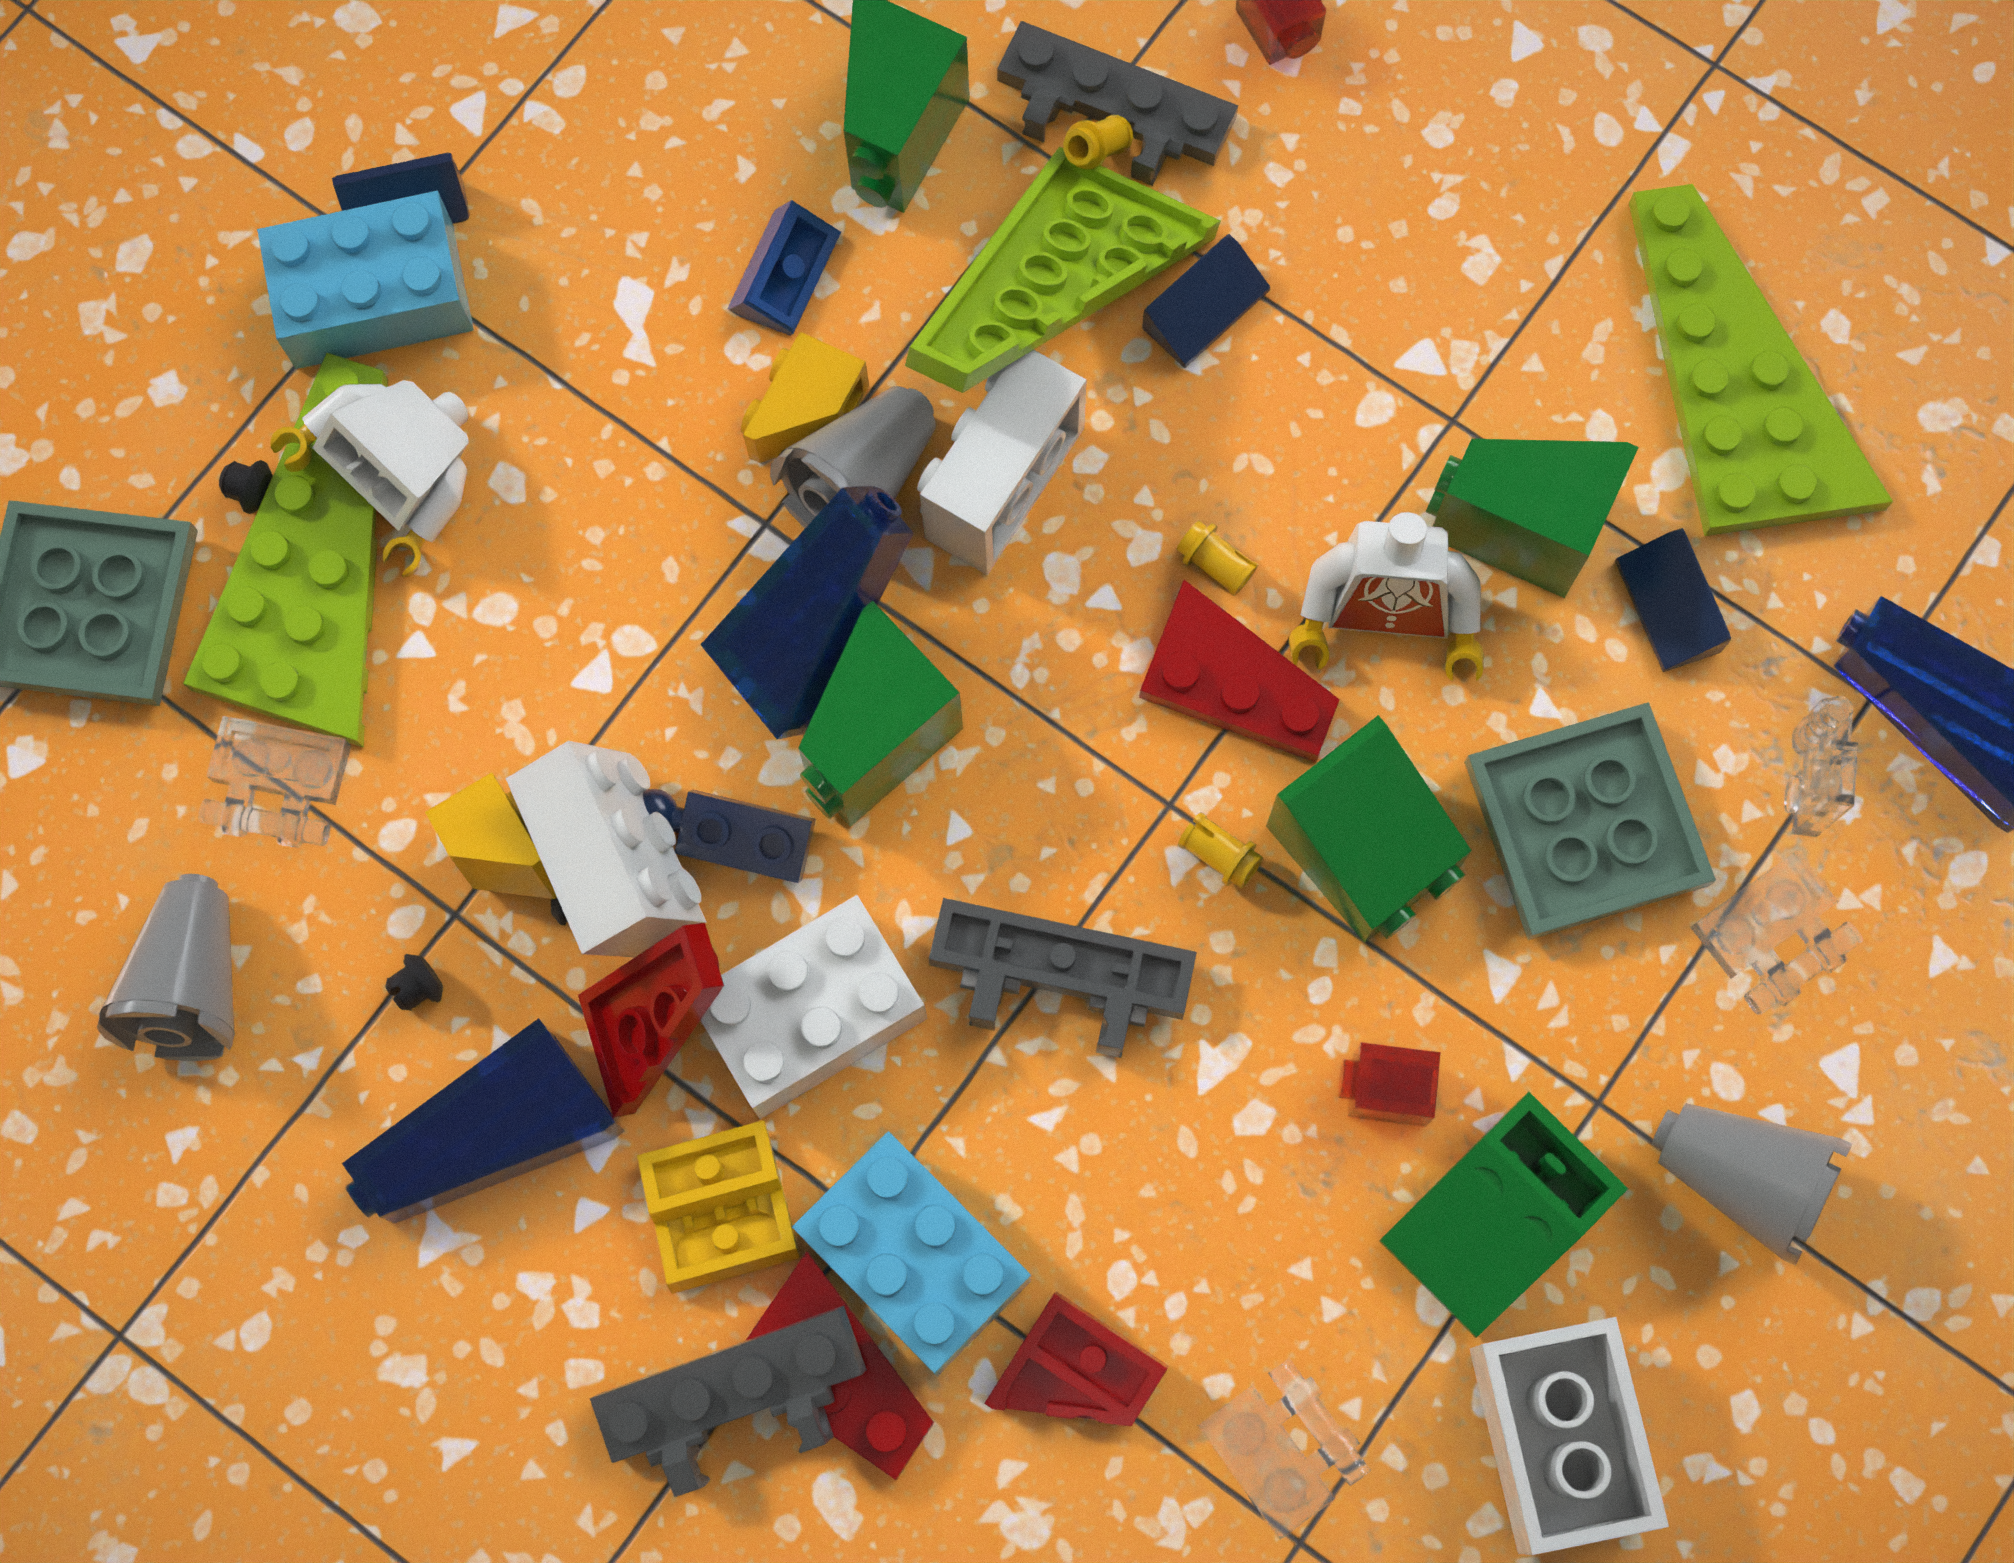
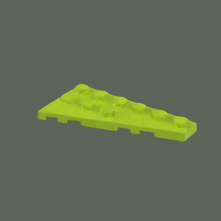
[905,146,1221,393]
[1629,184,1893,536]
[183,353,388,747]

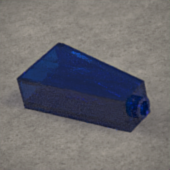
[700,486,913,740]
[1834,596,2014,833]
[342,1019,625,1224]

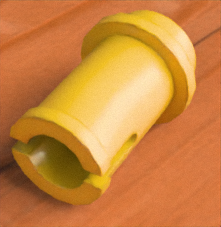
[1063,115,1133,169]
[1176,520,1259,596]
[1178,812,1263,889]

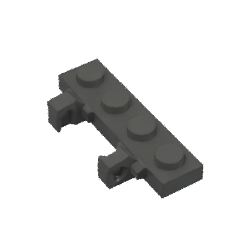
[997,21,1238,186]
[929,898,1197,1058]
[590,1305,867,1498]

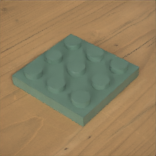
[0,500,198,706]
[1464,702,1716,940]

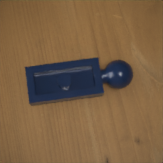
[643,788,816,883]

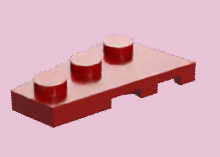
[1139,579,1340,763]
[578,923,724,1118]
[745,1251,934,1480]

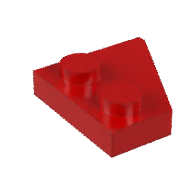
[984,1291,1169,1426]

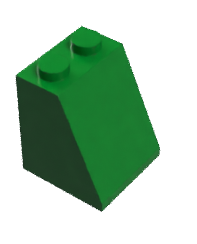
[843,0,970,213]
[1426,439,1639,598]
[798,601,963,827]
[1266,715,1472,943]

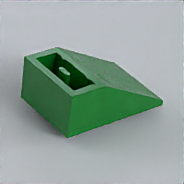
[1379,1092,1629,1338]

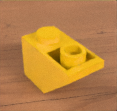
[741,332,869,463]
[425,772,557,899]

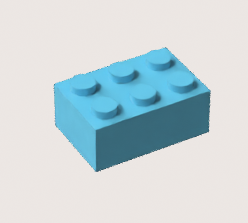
[257,190,474,369]
[792,1131,1031,1377]

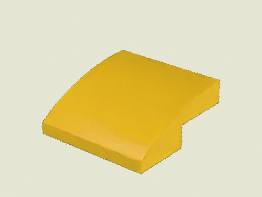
[637,1120,800,1294]

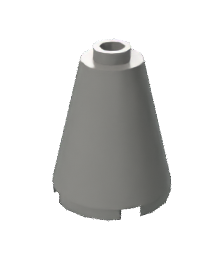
[770,386,936,552]
[97,874,235,1061]
[1651,1103,1852,1266]

